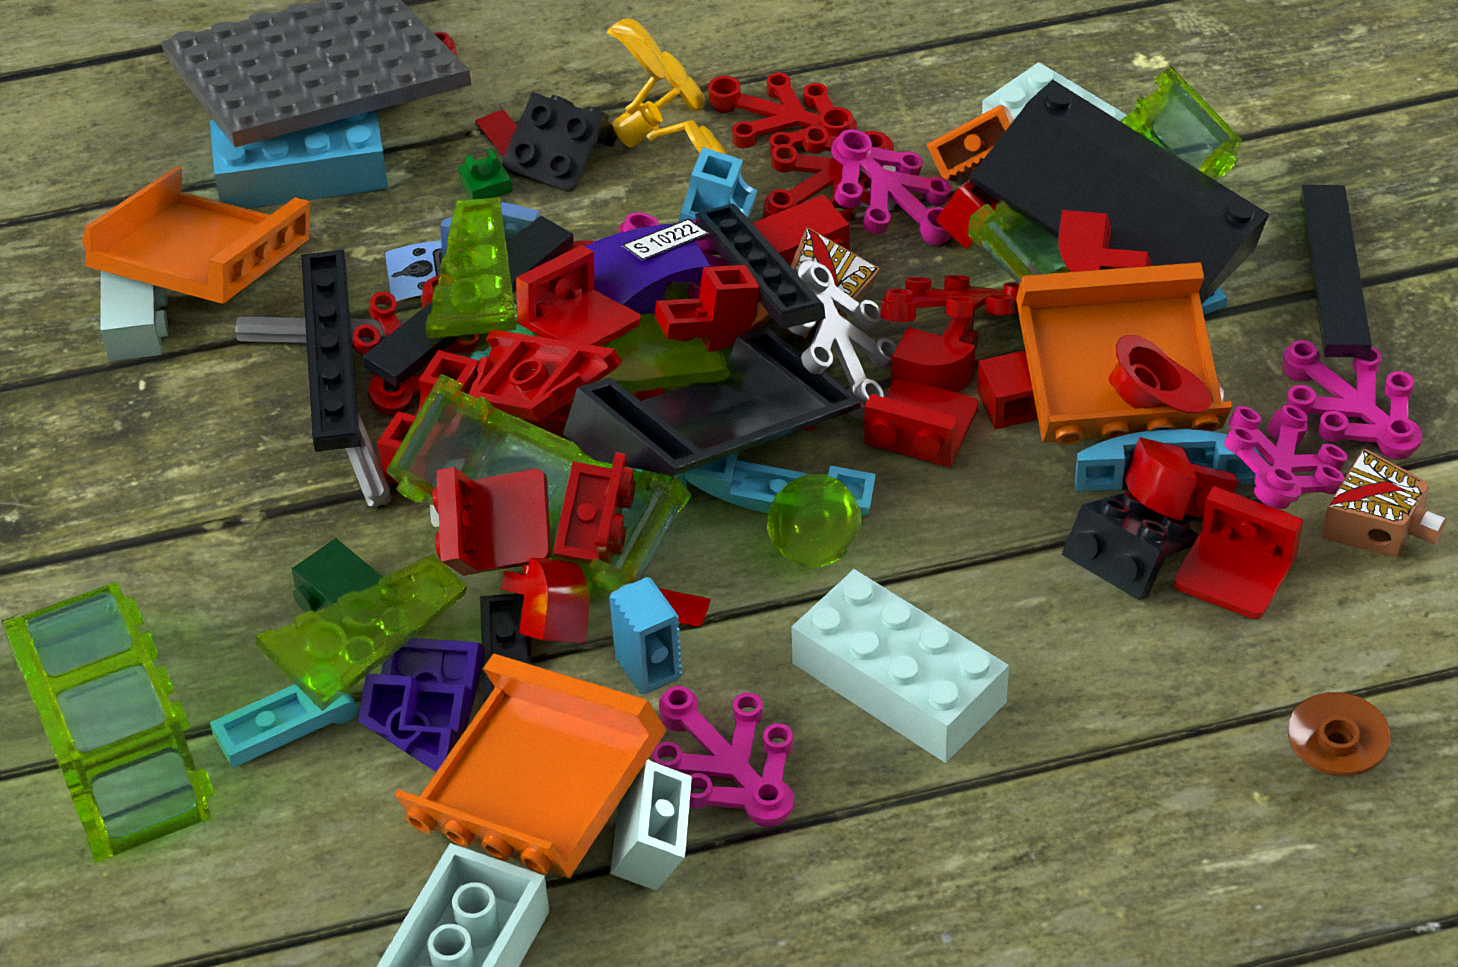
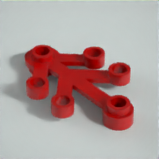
[708,72,857,159]
[762,125,894,222]
[352,275,479,415]
[880,275,1021,322]

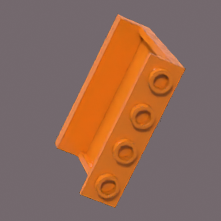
[82,166,310,304]
[1016,262,1232,445]
[394,653,667,879]

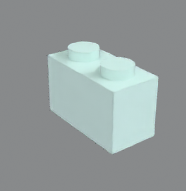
[100,271,169,361]
[610,760,692,891]

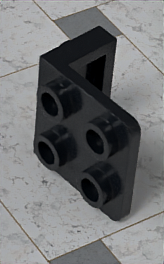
[502,92,618,192]
[1061,491,1199,600]

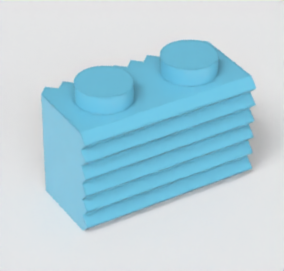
[609,577,683,694]

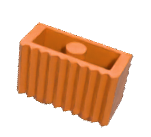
[926,104,1014,182]

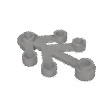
[789,261,897,420]

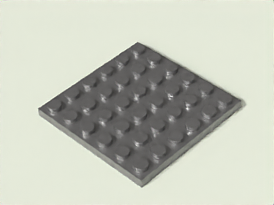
[161,0,471,148]

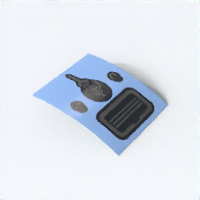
[385,241,469,302]

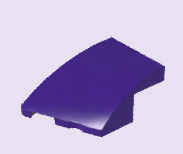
[584,223,711,314]
[358,636,485,772]

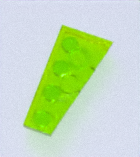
[426,197,516,338]
[255,554,467,711]

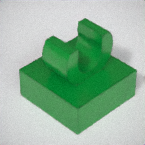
[457,148,512,204]

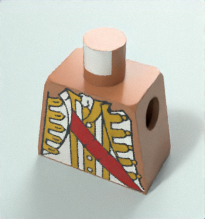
[783,227,880,341]
[1322,449,1446,557]

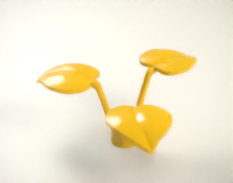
[606,18,727,155]

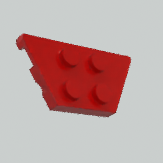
[468,329,622,422]

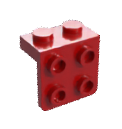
[516,245,640,347]
[864,378,979,467]
[553,452,636,568]
[432,467,552,576]
[1174,486,1303,619]

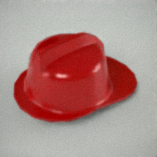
[1108,334,1212,414]

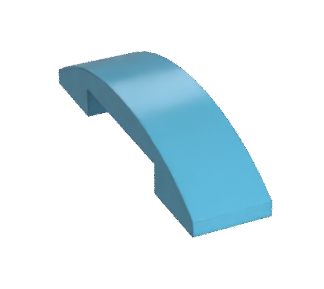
[1075,429,1265,492]
[685,453,876,520]

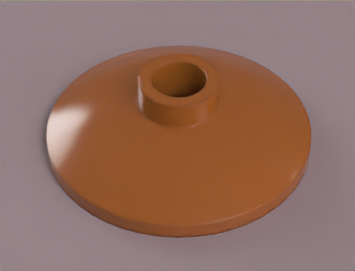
[1288,692,1391,776]

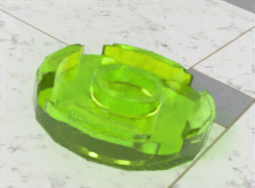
[767,474,861,568]

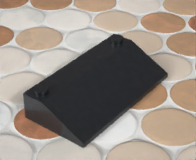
[969,79,1269,305]
[563,327,863,476]

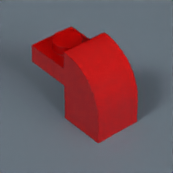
[1058,210,1152,272]
[654,265,760,352]
[891,312,979,392]
[1124,437,1238,521]
[501,557,590,644]

